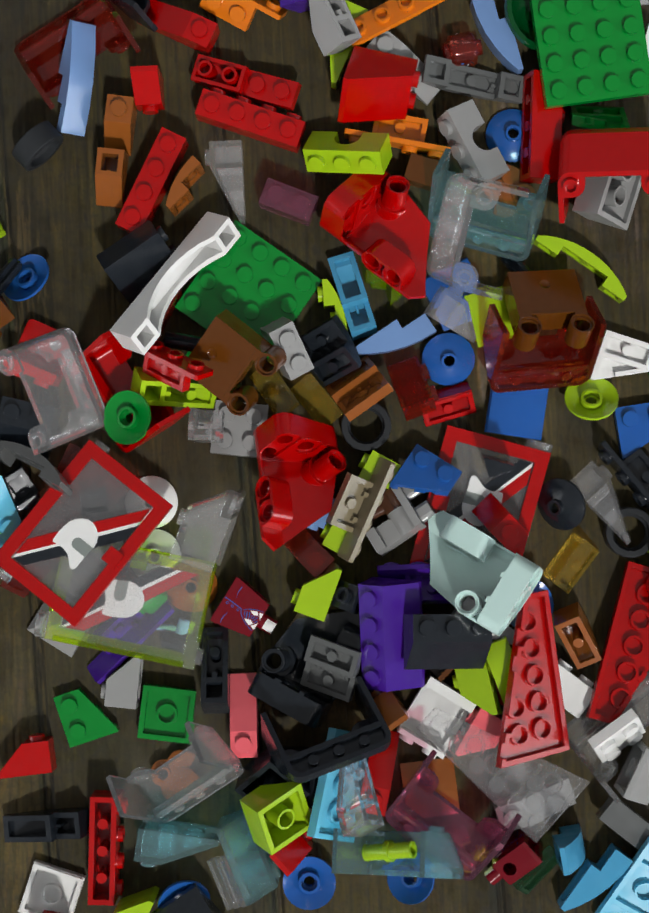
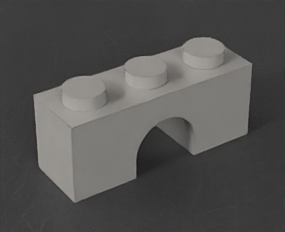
[436,99,510,191]

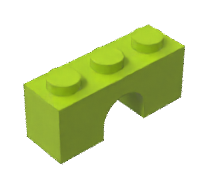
[302,131,392,175]

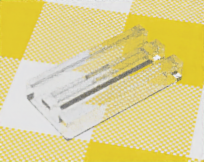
[207,853,251,910]

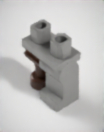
[366,487,435,556]

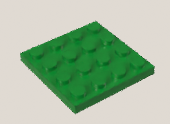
[529,0,649,109]
[175,220,322,360]

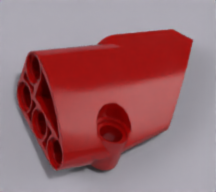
[319,171,431,299]
[253,412,346,551]

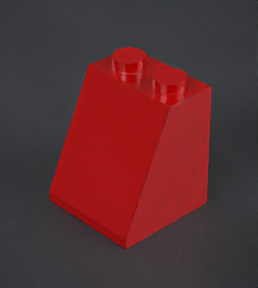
[337,46,421,123]

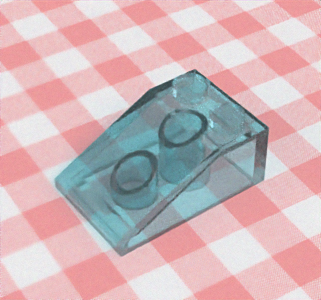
[134,816,223,867]

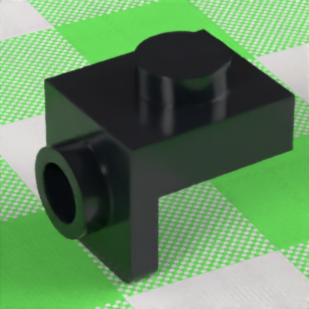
[2,465,40,512]
[330,580,359,614]

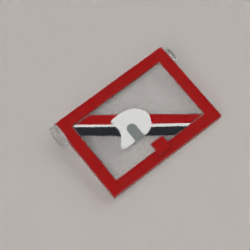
[410,425,553,564]
[0,439,173,627]

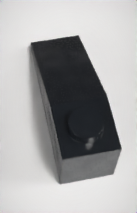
[201,627,230,714]

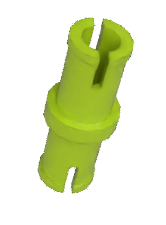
[362,840,417,862]

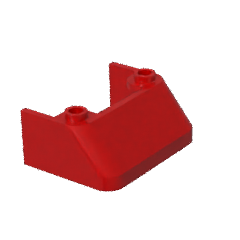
[557,127,649,223]
[71,331,191,453]

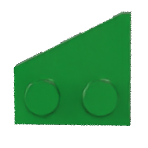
[569,105,630,129]
[53,688,120,748]

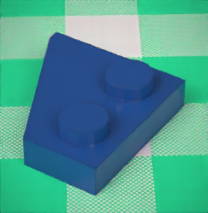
[613,403,649,459]
[389,444,462,496]

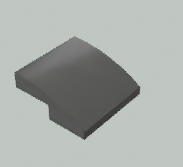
[300,634,362,702]

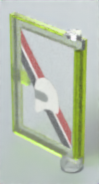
[34,542,217,670]

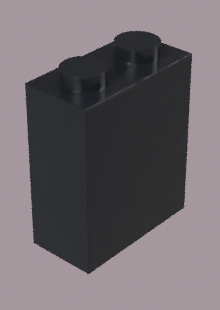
[96,220,176,305]

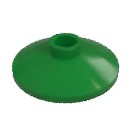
[103,390,151,445]

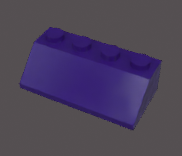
[358,577,425,692]

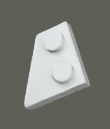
[589,330,649,380]

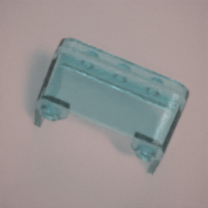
[427,148,550,261]
[332,824,464,879]

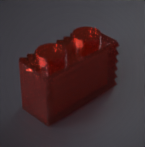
[387,356,439,421]

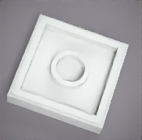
[18,859,86,913]

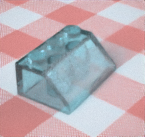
[215,809,281,906]

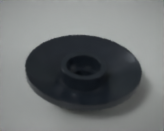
[538,478,586,530]

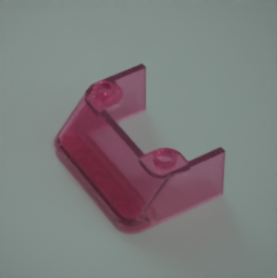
[385,750,522,881]

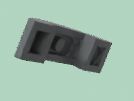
[421,54,524,104]
[0,440,73,497]

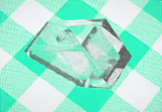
[424,285,476,343]

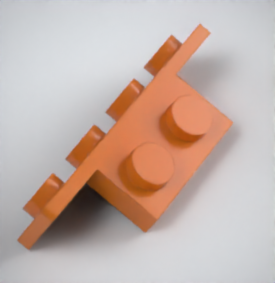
[199,0,288,32]
[351,0,445,48]
[344,115,451,160]

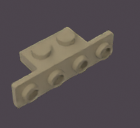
[326,457,396,563]

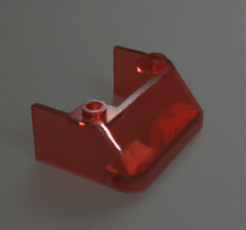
[14,0,141,109]
[482,296,607,393]

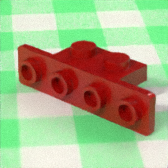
[116,339,214,392]

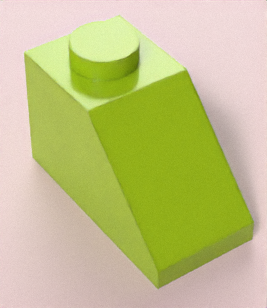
[291,567,342,622]
[452,661,502,715]

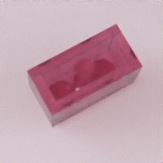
[258,177,319,226]

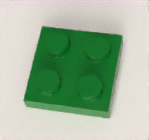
[137,684,197,744]

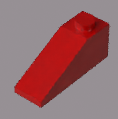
[137,0,220,56]
[358,730,400,817]

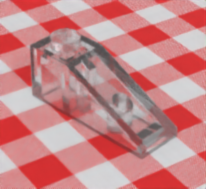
[205,140,246,224]
[570,461,631,545]
[336,758,384,837]

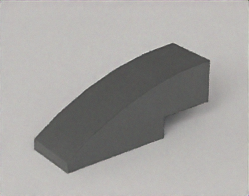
[596,793,649,850]

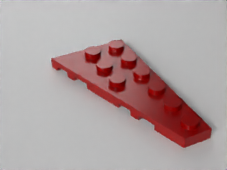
[586,561,649,724]
[496,589,570,769]

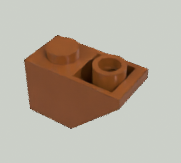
[95,147,129,208]

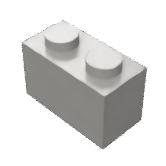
[260,317,314,381]

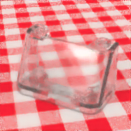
[0,327,105,456]

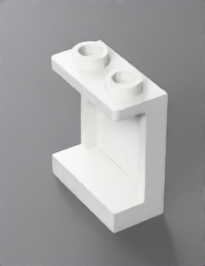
[396,673,476,759]

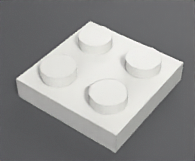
[588,708,646,763]

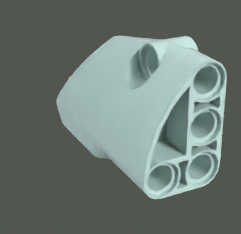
[428,510,543,636]

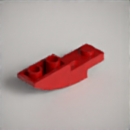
[190,54,302,111]

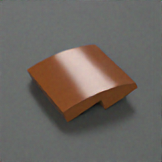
[166,155,205,217]
[325,355,394,422]
[400,757,460,820]

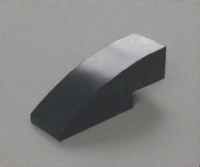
[2,807,89,842]

